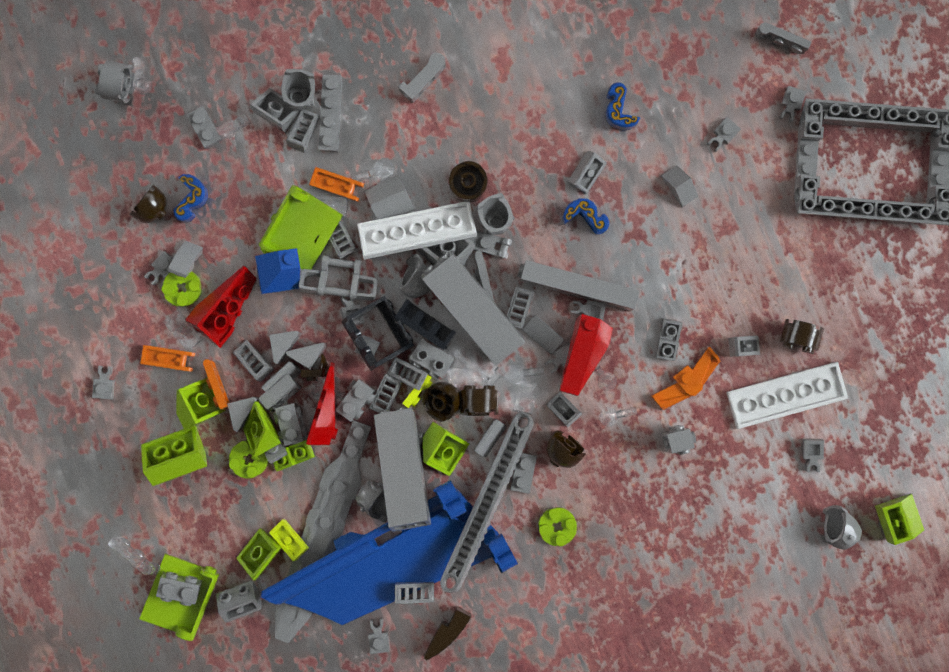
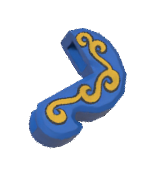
[605,82,640,131]
[173,174,208,223]
[562,198,609,234]

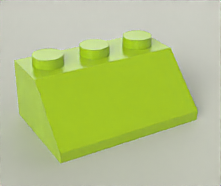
[141,426,207,486]

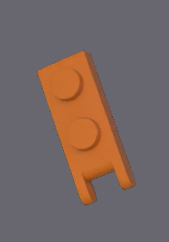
[309,167,364,202]
[140,345,195,372]
[203,359,230,410]

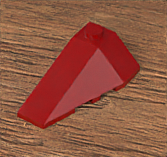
[185,266,256,348]
[559,314,613,396]
[306,362,338,445]

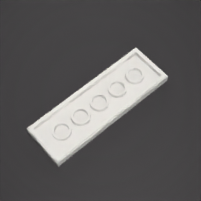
[357,201,477,260]
[726,362,848,429]

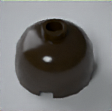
[129,185,167,223]
[422,382,461,422]
[547,430,586,468]

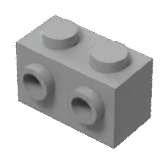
[410,339,455,380]
[336,379,376,422]
[273,403,308,446]
[661,425,696,455]
[156,572,202,606]
[216,581,262,623]

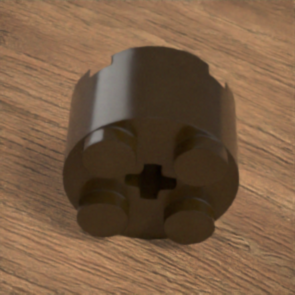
[449,161,488,203]
[780,319,824,354]
[460,385,499,416]

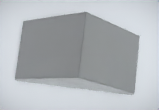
[661,165,698,207]
[269,331,302,364]
[728,336,760,357]
[286,342,327,369]
[546,392,582,427]
[227,397,259,432]

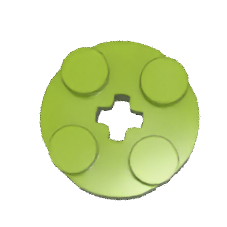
[162,271,202,307]
[229,440,268,479]
[538,507,577,546]

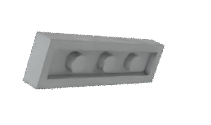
[318,74,342,152]

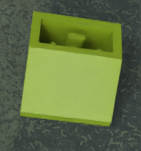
[875,493,924,545]

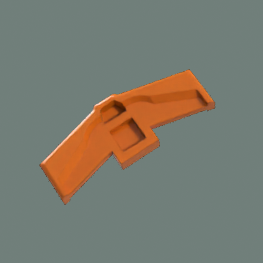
[651,347,720,410]

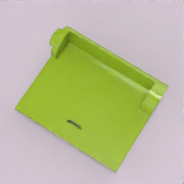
[258,185,343,270]
[139,553,219,641]

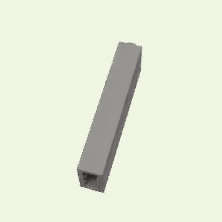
[421,251,525,366]
[517,260,640,311]
[374,407,431,532]

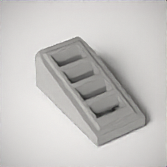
[286,109,319,153]
[330,220,358,259]
[506,286,534,329]
[233,340,274,382]
[387,357,428,390]
[369,374,403,413]
[395,582,434,604]

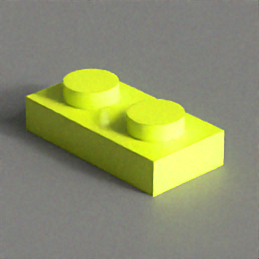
[402,374,433,408]
[269,519,309,561]

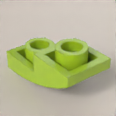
[273,440,315,472]

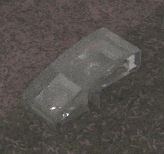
[449,366,488,388]

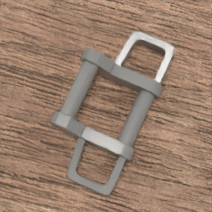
[299,255,378,301]

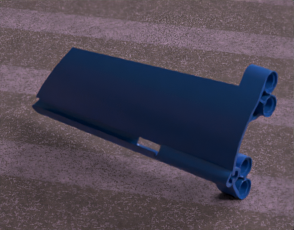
[260,480,518,625]

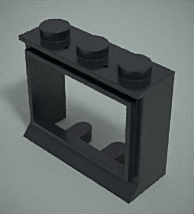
[341,296,414,371]
[395,299,457,350]

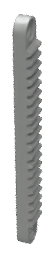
[440,412,534,593]

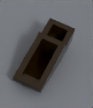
[424,607,471,660]

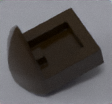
[301,354,329,381]

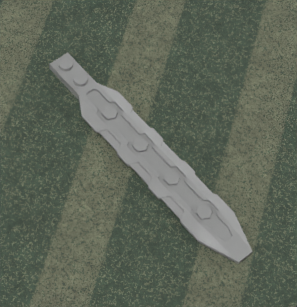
[275,420,371,643]

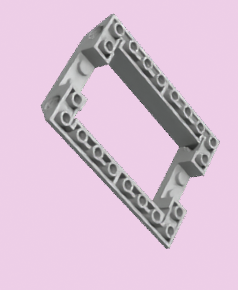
[794,98,949,225]

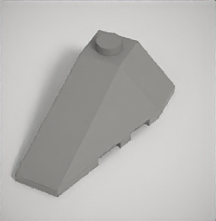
[406,213,475,266]

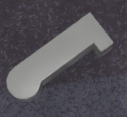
[398,53,446,103]

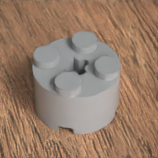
[95,60,135,103]

